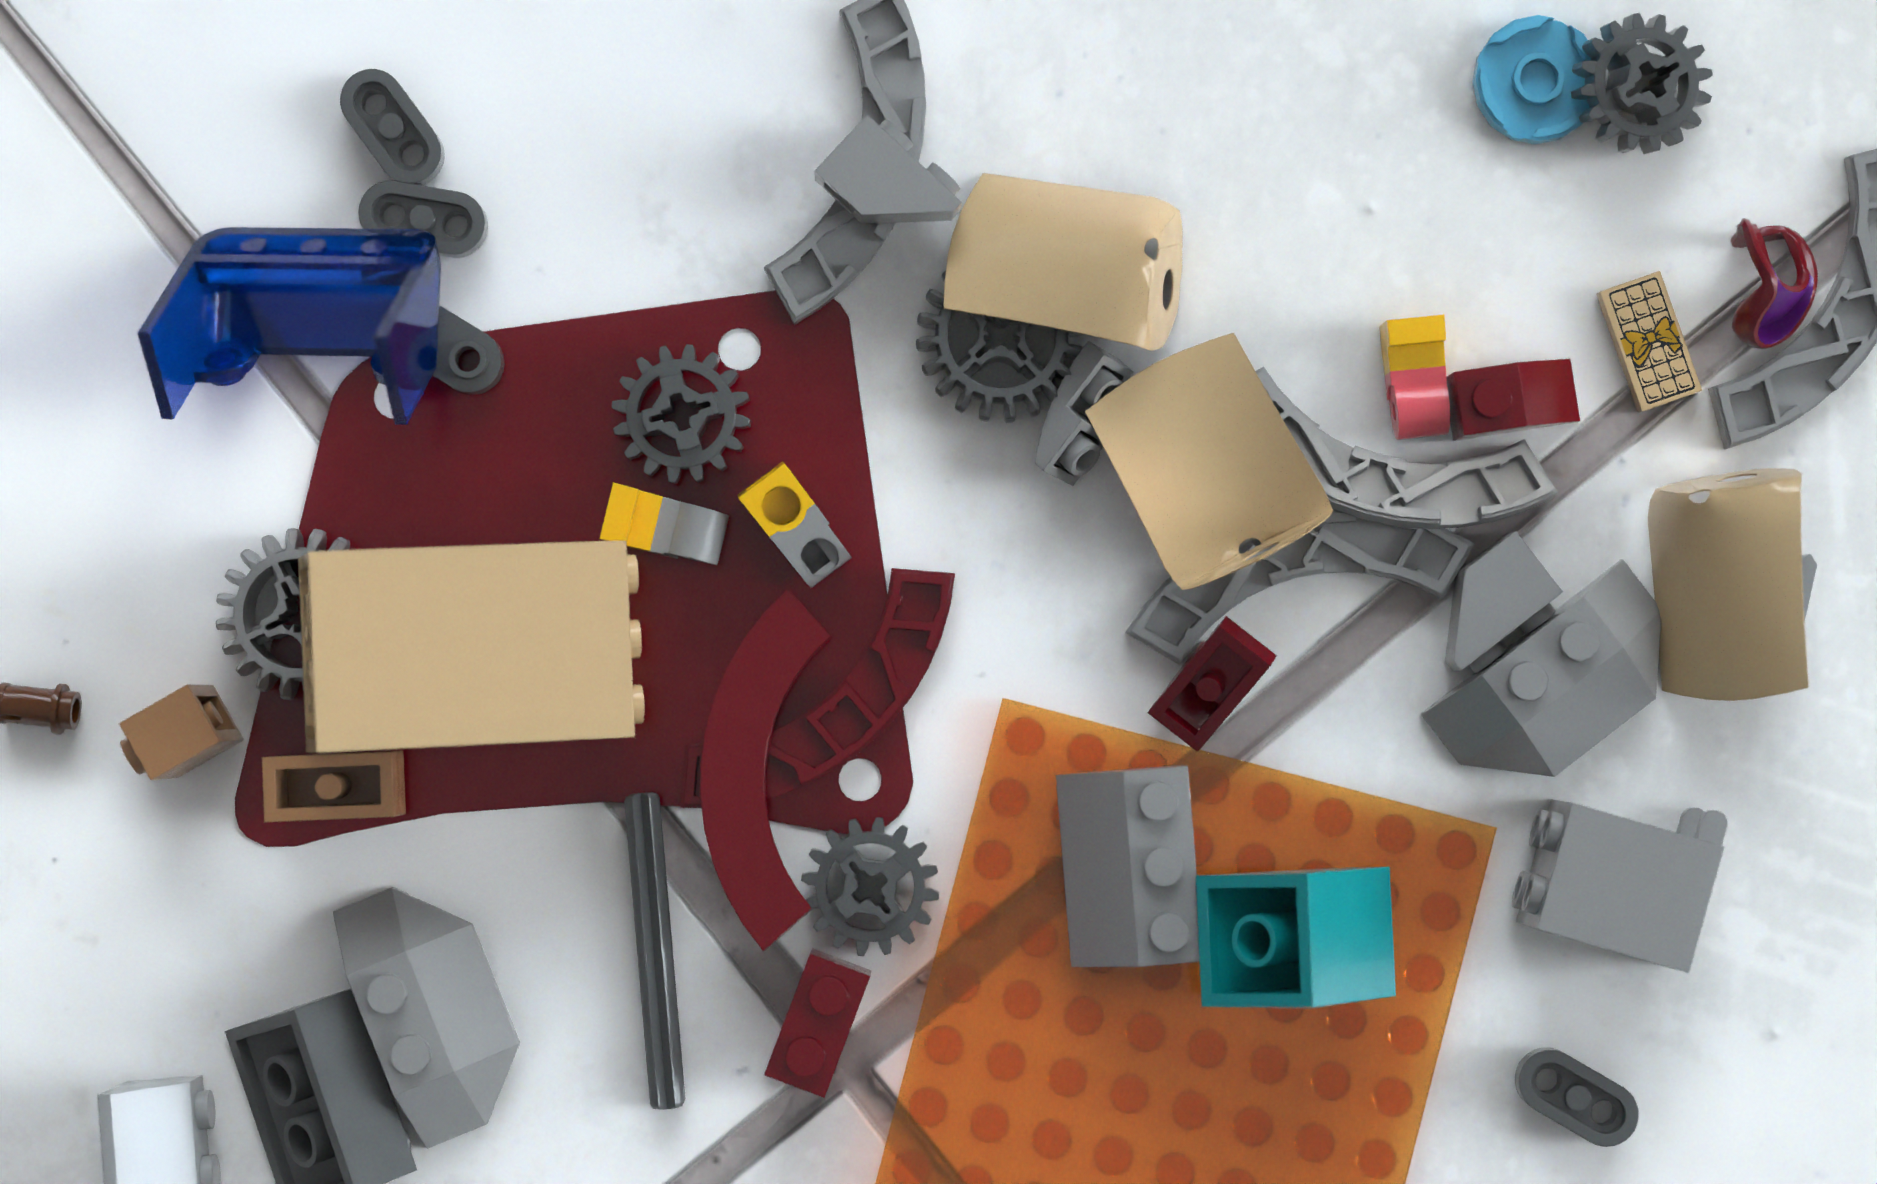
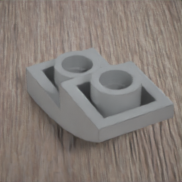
[1035,341,1134,486]

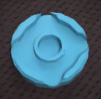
[1472,15,1591,145]

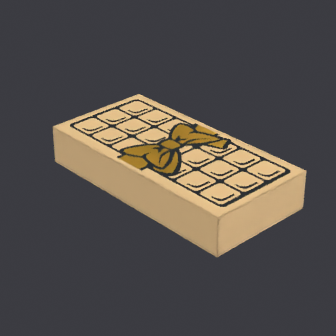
[1596,271,1702,413]

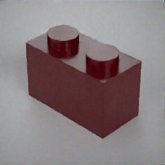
[764,948,872,1098]

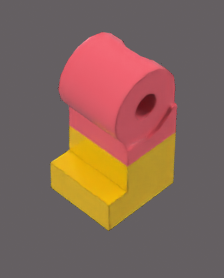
[1379,314,1450,440]

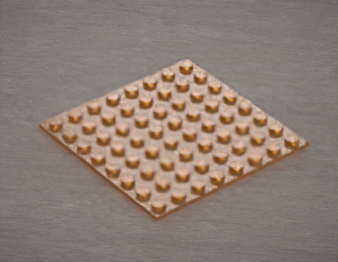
[875,698,1497,1184]

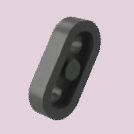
[340,69,445,185]
[358,181,488,258]
[384,296,505,395]
[1515,1047,1639,1147]

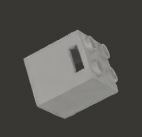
[1512,799,1728,973]

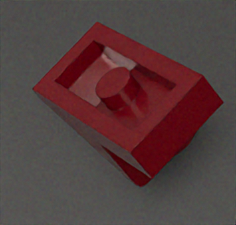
[1147,616,1277,752]

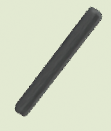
[624,792,685,1110]

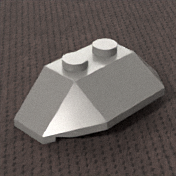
[1421,559,1661,777]
[333,887,520,1149]

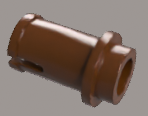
[0,682,82,735]

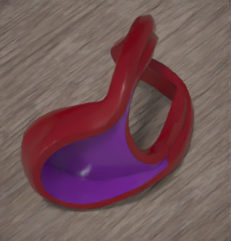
[1730,218,1818,349]

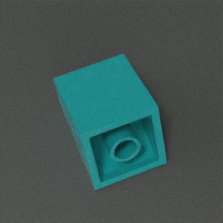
[1196,867,1396,1008]

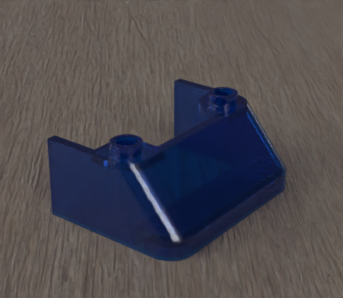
[137,227,441,425]

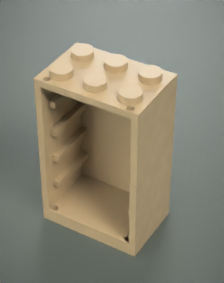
[298,540,645,753]

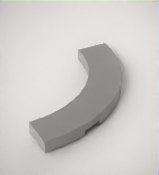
[764,0,926,325]
[1708,149,1877,450]
[1256,367,1558,529]
[1125,509,1475,665]

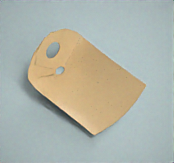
[944,173,1183,351]
[1085,332,1333,590]
[1648,468,1809,701]

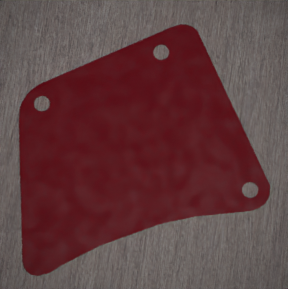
[235,290,913,847]

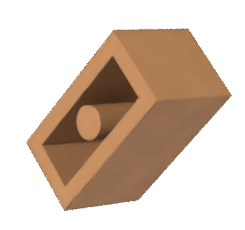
[119,684,244,780]
[262,750,406,822]

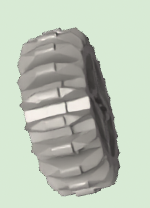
[215,528,350,700]

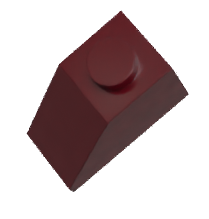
[1446,359,1580,441]

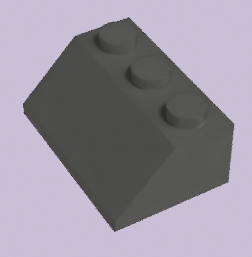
[225,988,417,1184]

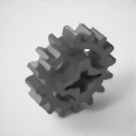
[1571,13,1713,154]
[612,344,752,484]
[801,817,939,957]

